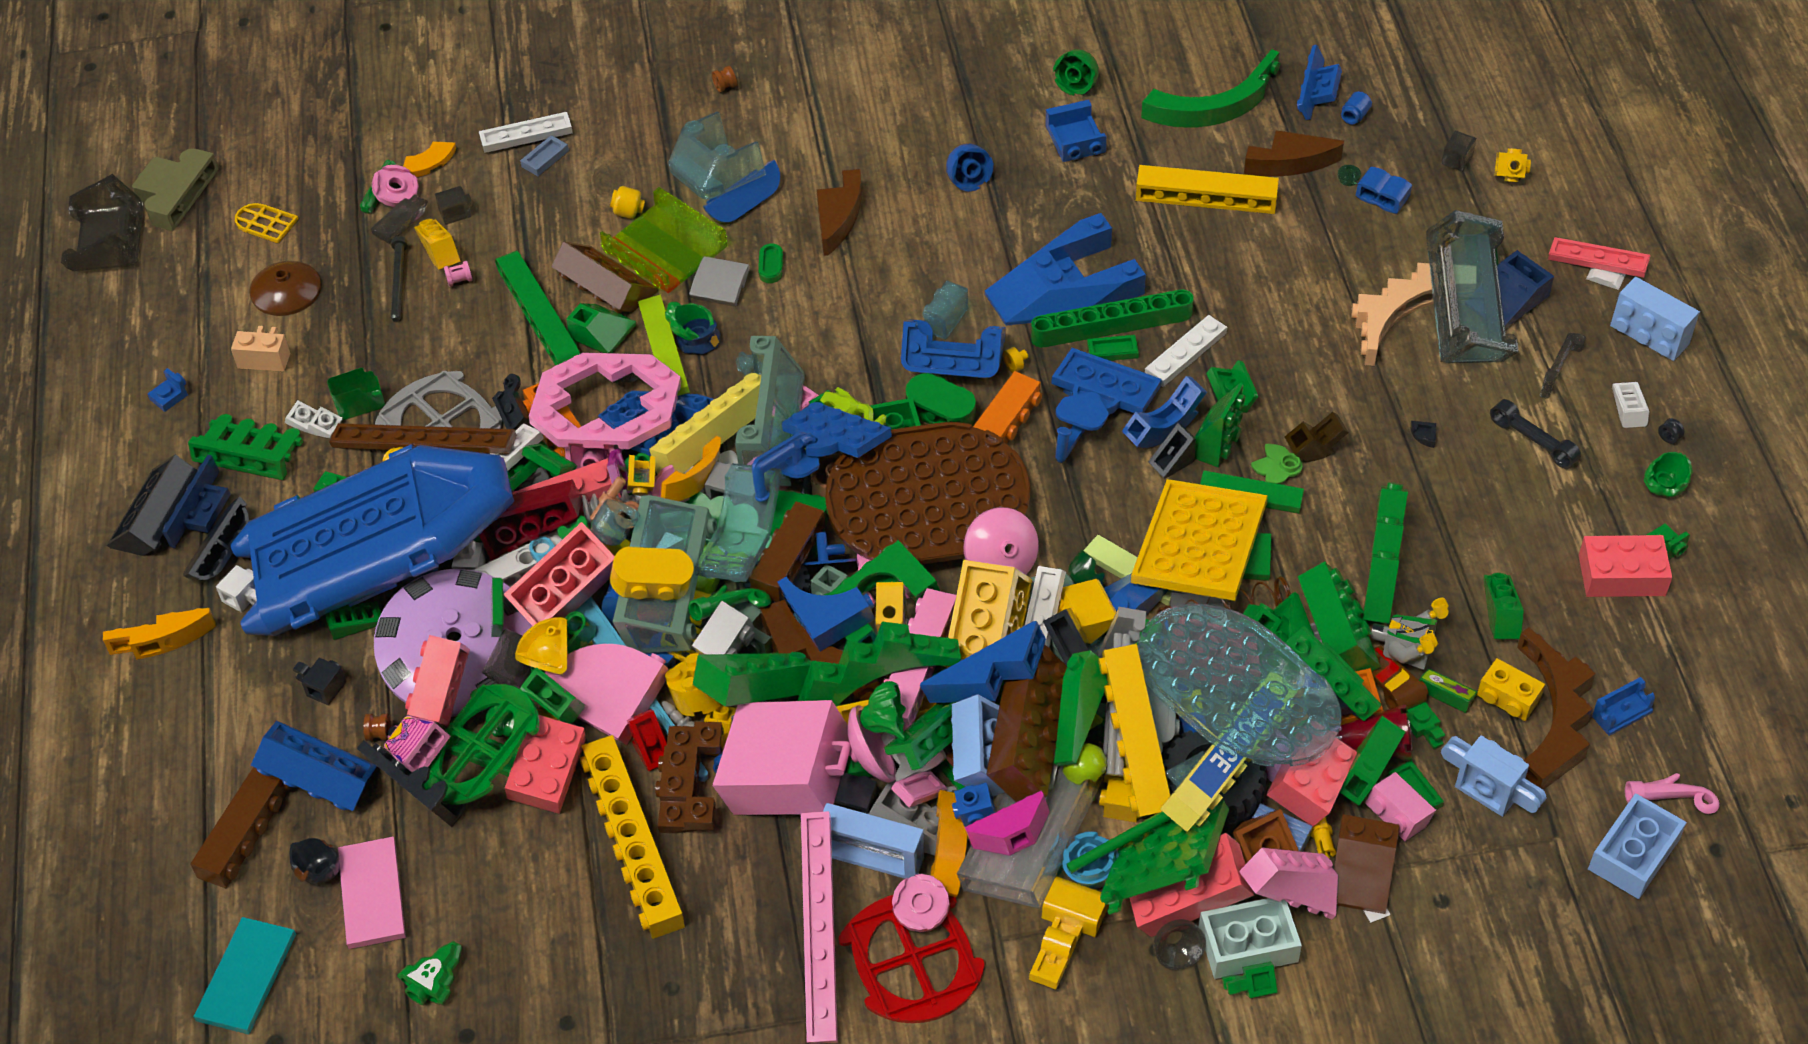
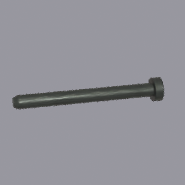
[391,236,408,322]

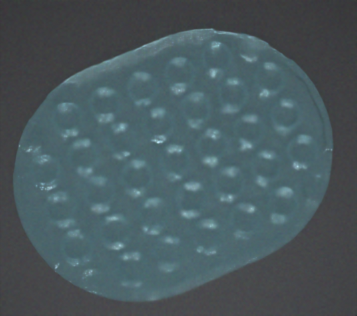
[1138,604,1341,767]

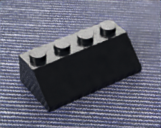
[106,454,198,556]

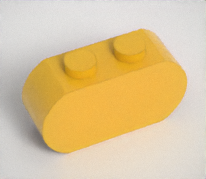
[610,547,694,601]

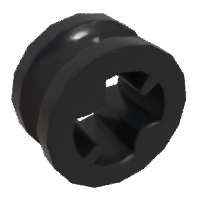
[1658,418,1685,444]

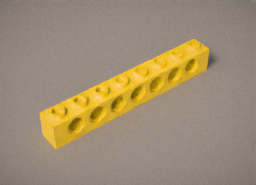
[579,735,685,939]

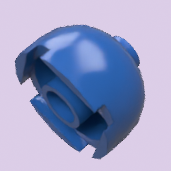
[946,143,993,192]

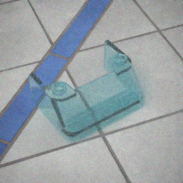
[668,111,766,199]

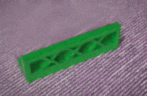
[884,702,956,770]

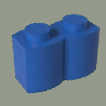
[1356,167,1412,214]

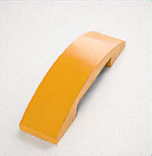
[660,436,721,505]
[931,790,967,897]

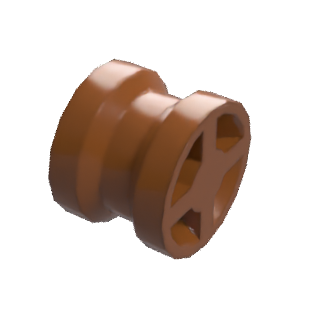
[712,66,737,93]
[363,713,391,741]

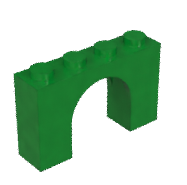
[825,540,940,644]

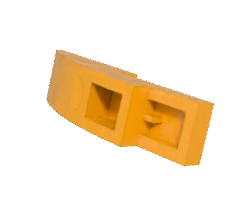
[103,608,216,660]

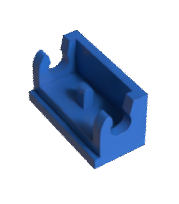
[1592,677,1655,736]

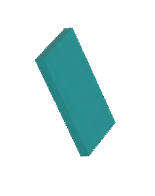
[194,917,296,1035]

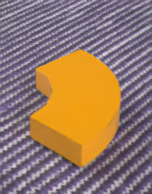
[403,141,456,177]

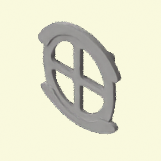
[375,371,503,429]

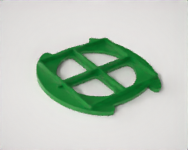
[424,684,539,805]

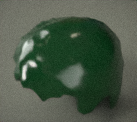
[1068,550,1106,588]

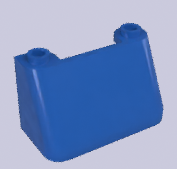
[901,319,1006,378]

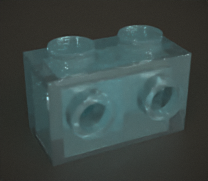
[922,280,968,340]

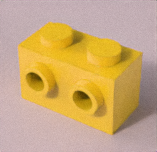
[1477,658,1545,721]

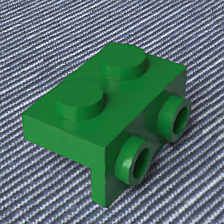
[1206,360,1258,413]

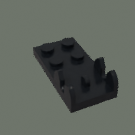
[356,740,466,827]

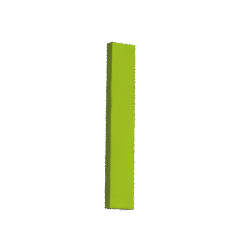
[638,294,690,396]

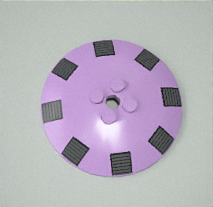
[374,569,532,717]

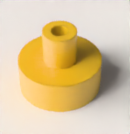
[1003,347,1028,373]

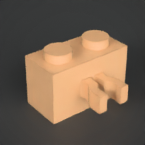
[231,326,290,371]

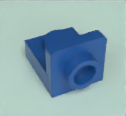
[148,368,188,412]

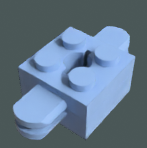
[1441,735,1546,817]

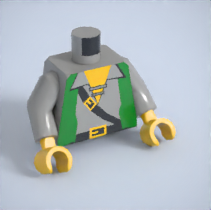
[1370,598,1449,669]

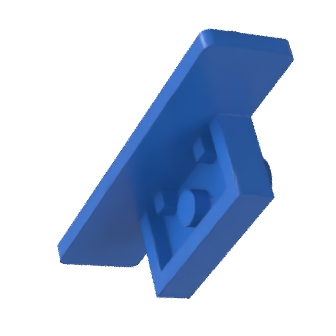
[1297,45,1342,120]

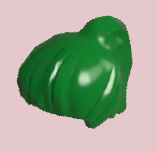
[860,681,906,741]

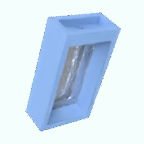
[823,803,924,879]

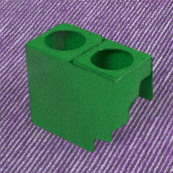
[327,367,385,421]

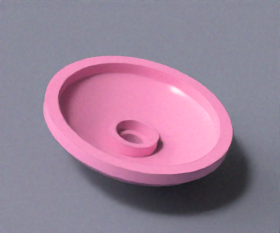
[964,507,1039,575]
[848,705,896,783]

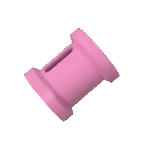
[444,261,472,287]

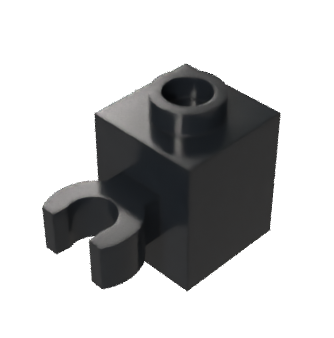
[292,658,346,706]

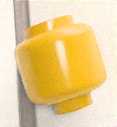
[610,186,645,219]

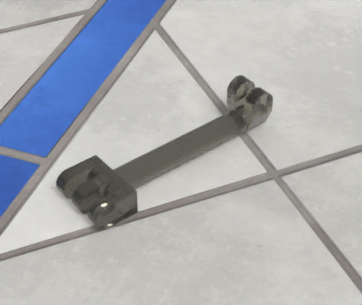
[1540,333,1586,399]

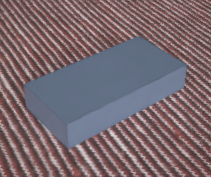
[520,135,569,176]

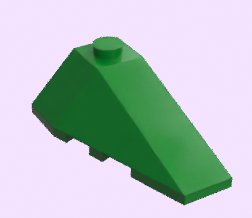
[1054,650,1108,766]

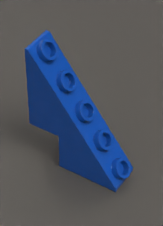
[920,621,1046,703]

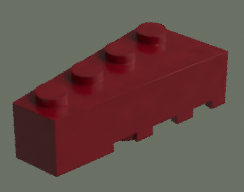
[479,479,582,561]

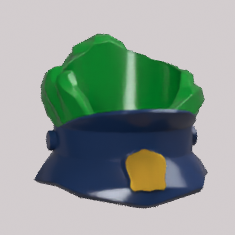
[665,302,721,354]

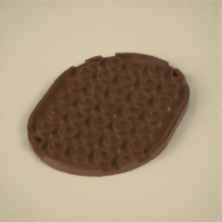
[825,422,1030,565]

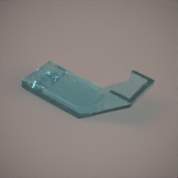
[695,463,782,582]

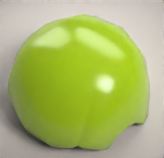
[1063,743,1107,785]

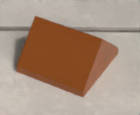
[1233,809,1299,864]

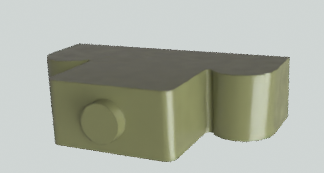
[132,149,219,231]

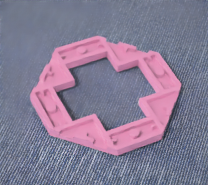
[529,353,681,449]

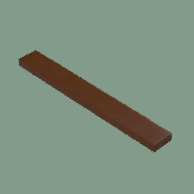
[329,423,517,454]

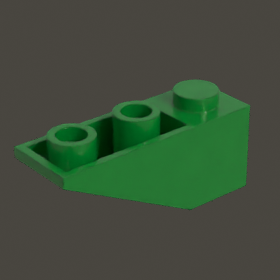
[1483,573,1524,639]
[1339,715,1405,805]

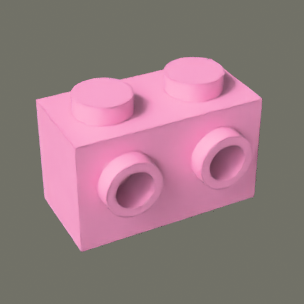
[1365,772,1436,841]

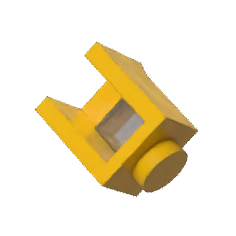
[627,455,656,496]

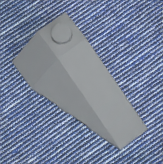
[869,780,978,866]

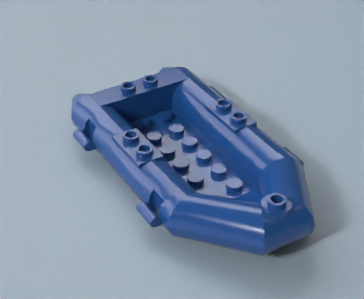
[231,444,514,636]

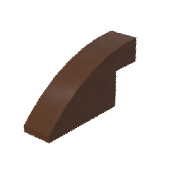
[1244,130,1344,177]
[816,169,862,256]

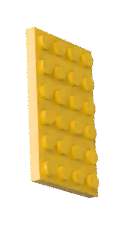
[1131,479,1267,601]

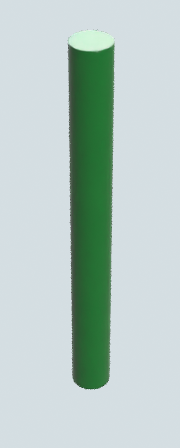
[1066,811,1171,874]

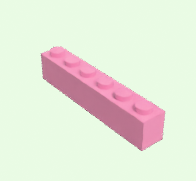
[884,588,956,731]

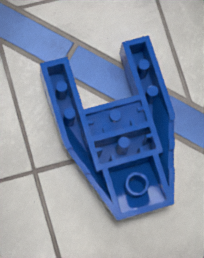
[985,213,1146,326]

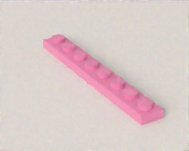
[801,811,838,1044]

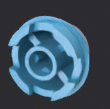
[1062,832,1119,889]

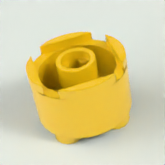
[665,653,722,716]

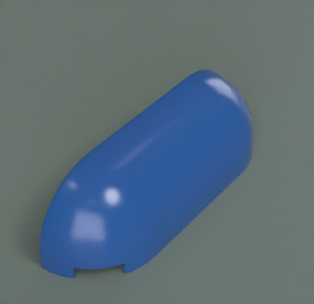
[703,160,780,222]

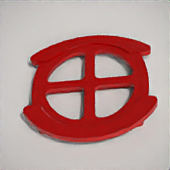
[838,895,985,1023]

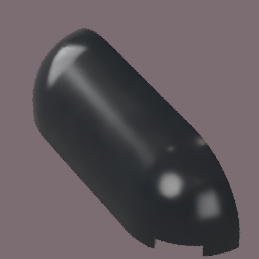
[183,496,251,581]

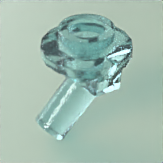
[736,351,764,375]

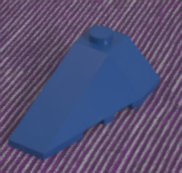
[1104,573,1169,615]

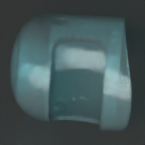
[591,499,640,546]

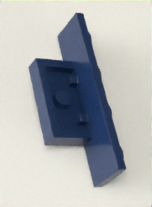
[162,455,231,548]

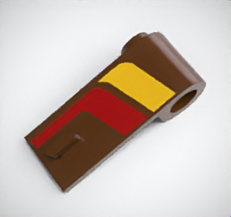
[1372,645,1428,709]

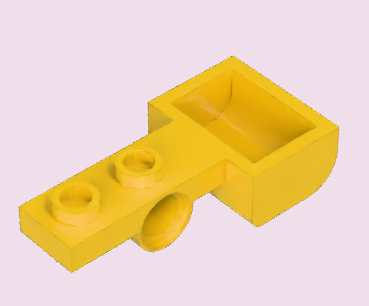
[1029,876,1109,989]

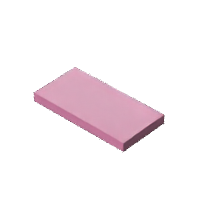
[338,837,406,949]

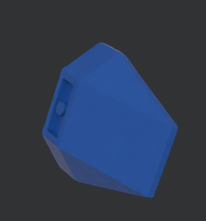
[598,390,714,456]

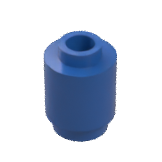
[1341,91,1372,124]

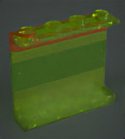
[600,187,727,293]

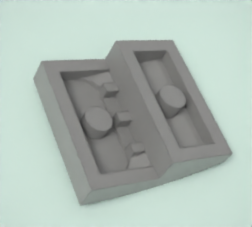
[689,256,750,306]

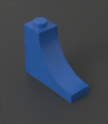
[777,577,875,651]

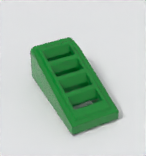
[325,601,381,640]

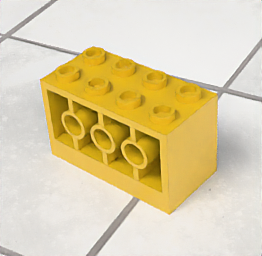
[944,560,1032,668]

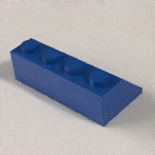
[250,720,377,811]

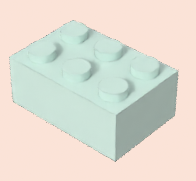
[1198,898,1302,979]

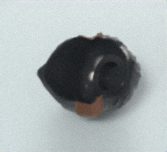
[289,838,340,885]

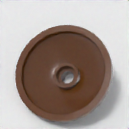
[249,261,321,316]

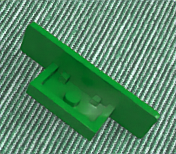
[1287,626,1381,721]

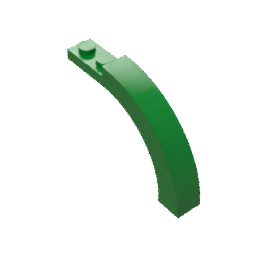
[1141,49,1280,128]

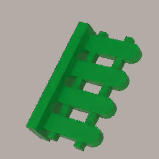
[188,414,303,480]

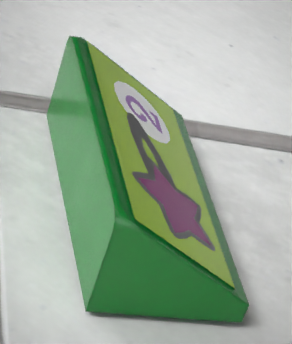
[1419,669,1478,713]

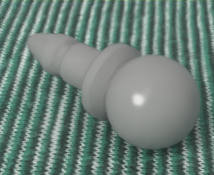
[662,701,694,726]

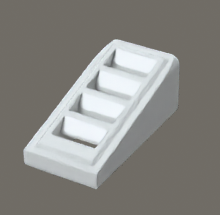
[1612,382,1649,428]

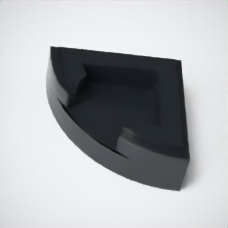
[1410,420,1436,448]

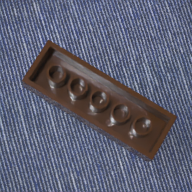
[986,644,1067,802]

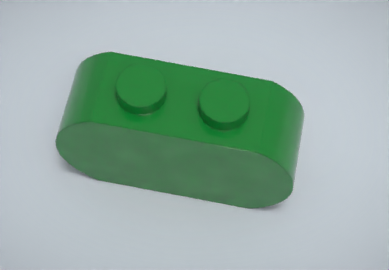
[906,373,976,427]

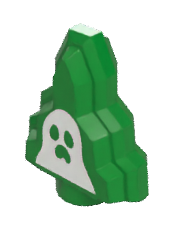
[397,941,462,1005]

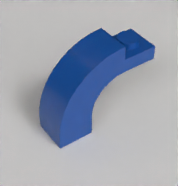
[1122,376,1207,448]

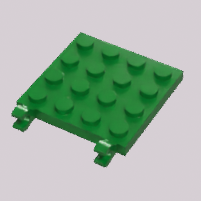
[1100,800,1229,914]

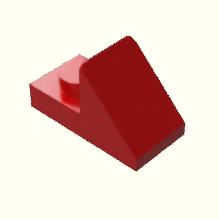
[626,709,667,771]

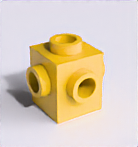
[1494,148,1531,182]

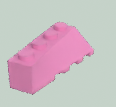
[1239,848,1338,919]

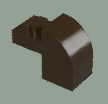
[1284,412,1349,461]

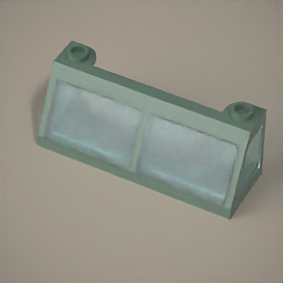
[735,336,805,486]
[613,495,717,653]

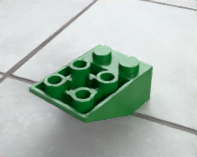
[1195,383,1245,467]

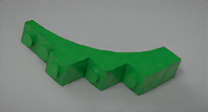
[1362,482,1408,623]
[798,621,961,707]

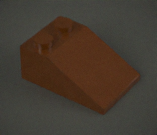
[1333,814,1399,914]

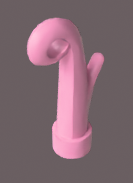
[1625,773,1719,814]

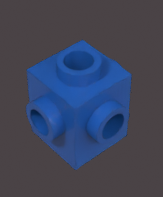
[952,783,996,827]

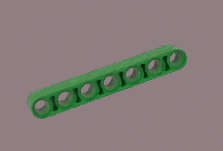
[495,250,580,366]
[1031,289,1194,348]

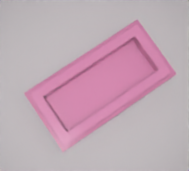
[891,770,947,808]

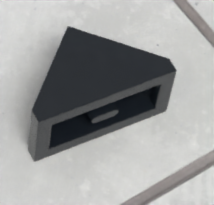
[1148,423,1196,478]

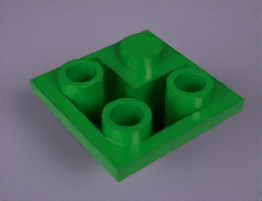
[566,303,637,353]

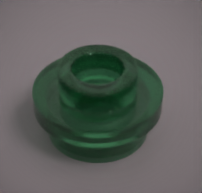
[1337,165,1361,186]

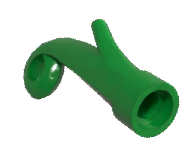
[688,585,771,621]

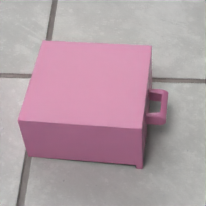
[712,700,851,815]

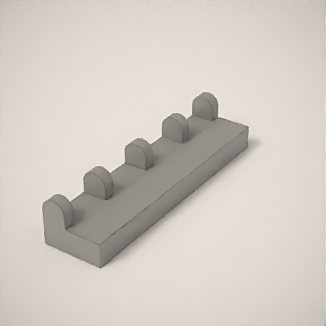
[1097,607,1146,658]

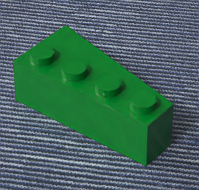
[692,652,812,707]

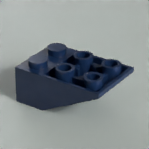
[1465,250,1554,332]

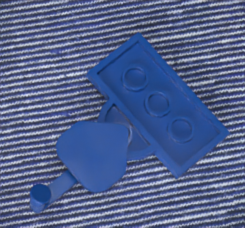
[1051,348,1162,463]
[752,402,892,502]

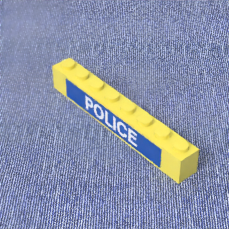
[1160,672,1297,832]

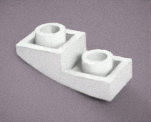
[285,400,342,438]

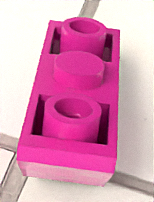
[965,791,1050,856]

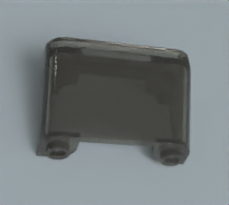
[61,174,143,272]

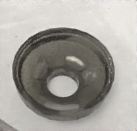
[1153,919,1206,970]

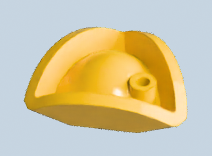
[515,617,568,674]

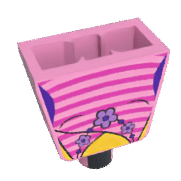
[384,716,451,772]

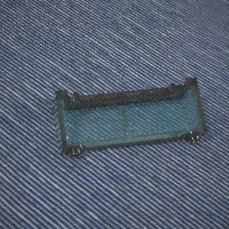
[1426,210,1519,363]

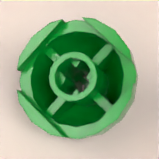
[1053,49,1099,95]

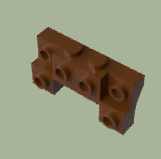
[655,722,724,833]

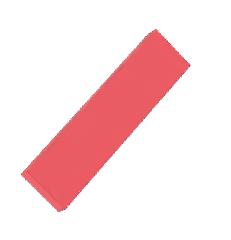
[1548,237,1650,278]

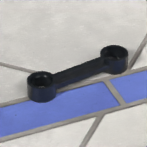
[1490,399,1581,469]

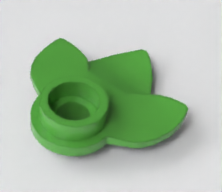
[1251,444,1302,484]

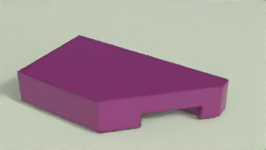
[607,449,632,494]

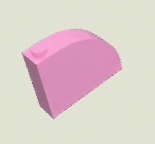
[545,644,669,746]

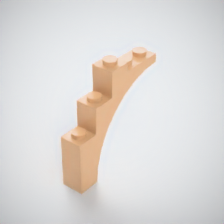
[1351,263,1476,366]

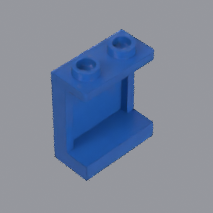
[1045,100,1107,162]

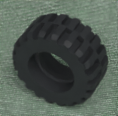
[1162,727,1267,834]

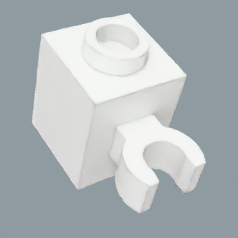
[452,540,487,570]
[216,565,257,612]

